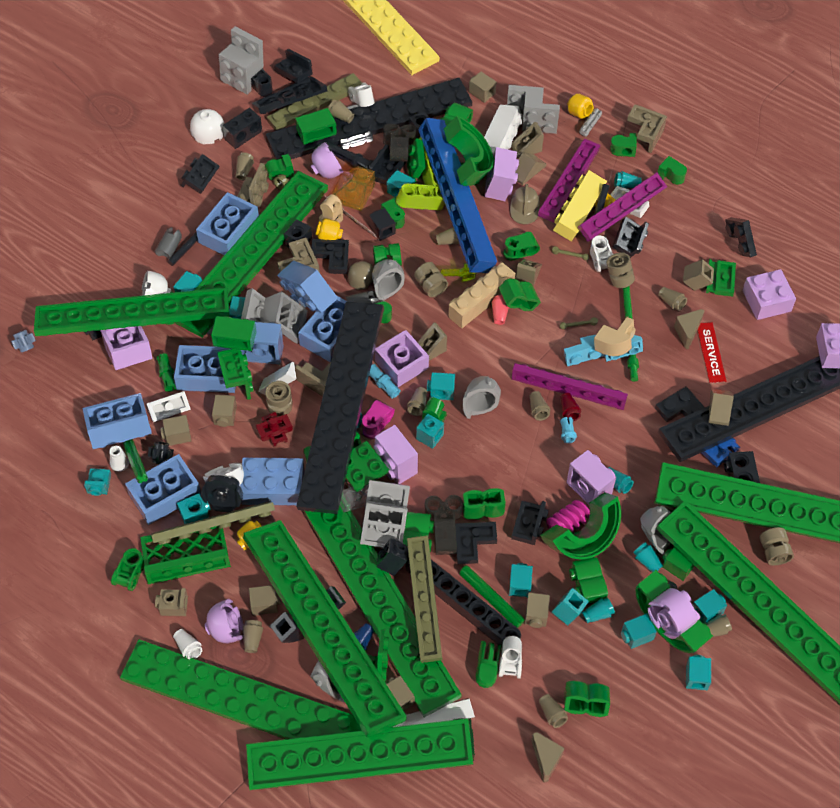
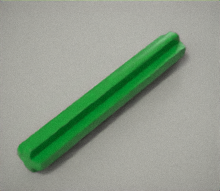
[122,439,148,484]
[460,565,524,628]

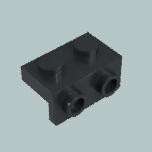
[369,144,407,185]
[612,217,649,258]
[511,501,549,545]

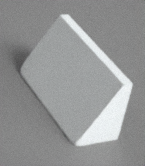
[259,362,296,395]
[147,391,191,422]

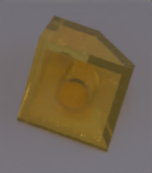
[331,166,375,211]

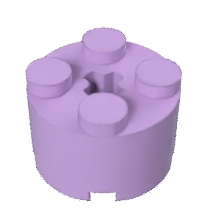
[648,588,700,639]

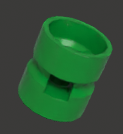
[373,243,402,266]

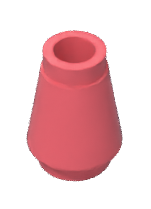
[491,295,509,325]

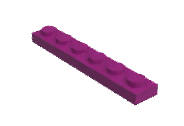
[538,138,600,223]
[578,173,667,242]
[512,363,628,410]

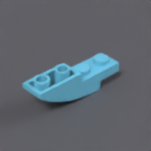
[564,335,643,366]

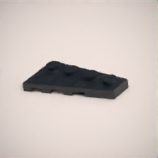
[252,76,328,114]

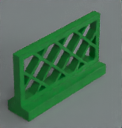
[140,525,231,585]

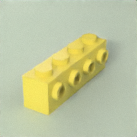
[553,170,607,242]

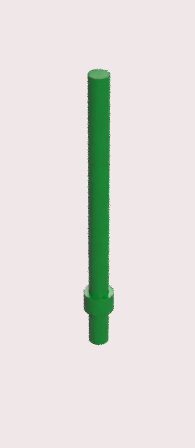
[622,286,639,382]

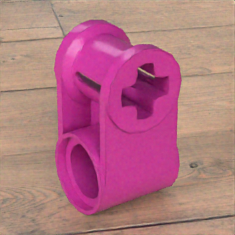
[362,400,395,439]

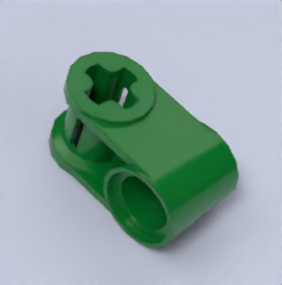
[503,232,540,261]
[111,548,144,591]

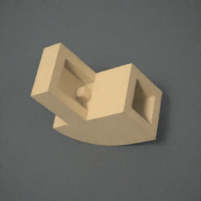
[594,317,636,356]

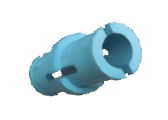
[369,364,401,399]

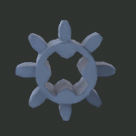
[11,330,36,353]

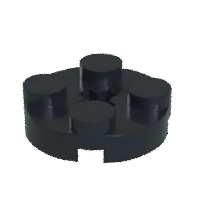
[201,475,243,513]

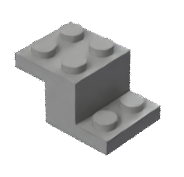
[219,26,264,95]
[507,85,560,134]
[241,288,308,344]
[360,480,410,547]

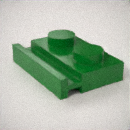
[406,138,425,183]
[706,259,736,297]

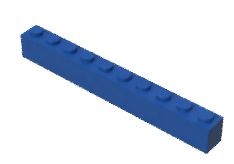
[418,118,497,273]

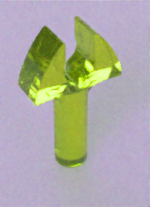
[440,264,476,282]

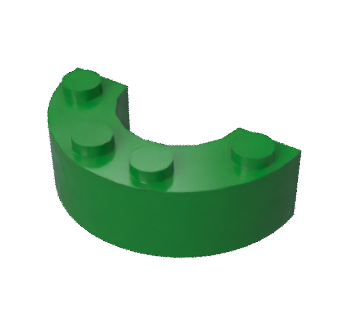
[444,116,494,186]
[540,492,621,559]
[635,570,713,653]

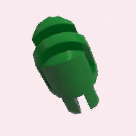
[475,641,501,688]

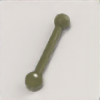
[552,246,590,261]
[560,317,598,330]

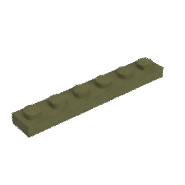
[267,73,362,131]
[151,501,275,545]
[407,536,443,663]

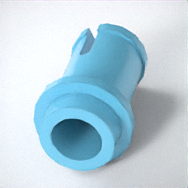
[560,417,577,443]

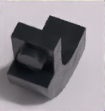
[270,586,346,643]

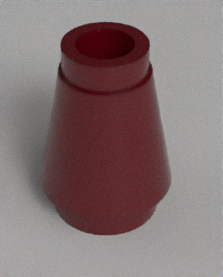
[560,392,581,422]

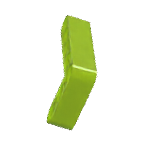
[396,136,445,210]

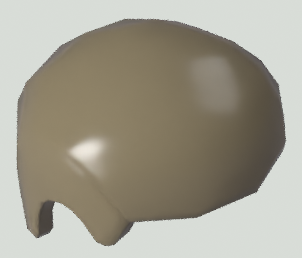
[347,261,374,290]

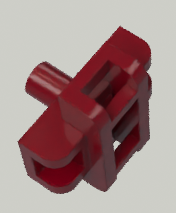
[256,412,293,447]

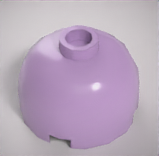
[311,142,344,179]
[205,599,244,643]

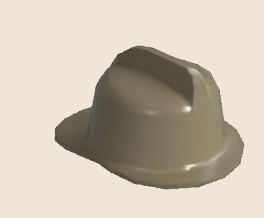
[510,184,540,225]

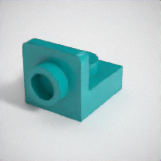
[84,468,111,496]

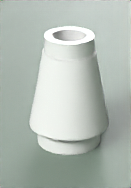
[109,446,130,472]
[173,629,202,659]

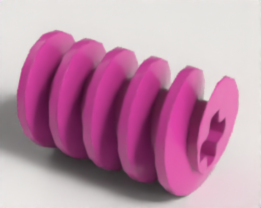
[546,500,590,533]

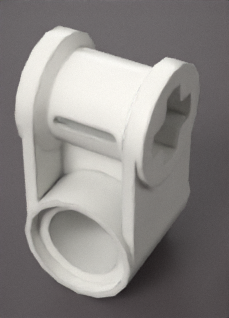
[348,82,374,107]
[590,236,613,272]
[499,636,522,679]

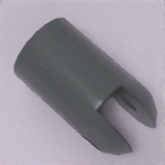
[155,227,182,259]
[346,291,380,304]

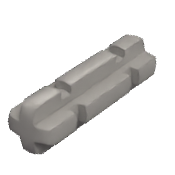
[579,108,602,137]

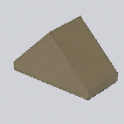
[511,122,544,158]
[515,152,546,186]
[516,259,542,286]
[674,309,705,349]
[418,322,447,361]
[709,389,734,426]
[531,732,565,783]

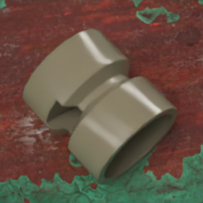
[606,253,635,288]
[414,262,448,297]
[265,381,293,417]
[760,528,794,566]

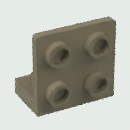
[237,163,269,207]

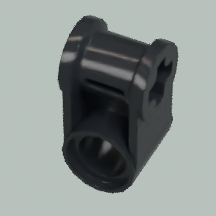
[251,68,273,97]

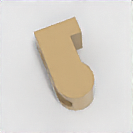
[319,194,343,223]

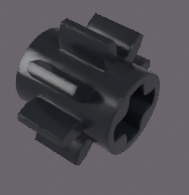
[148,441,174,464]

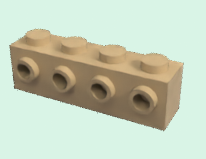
[449,262,516,329]

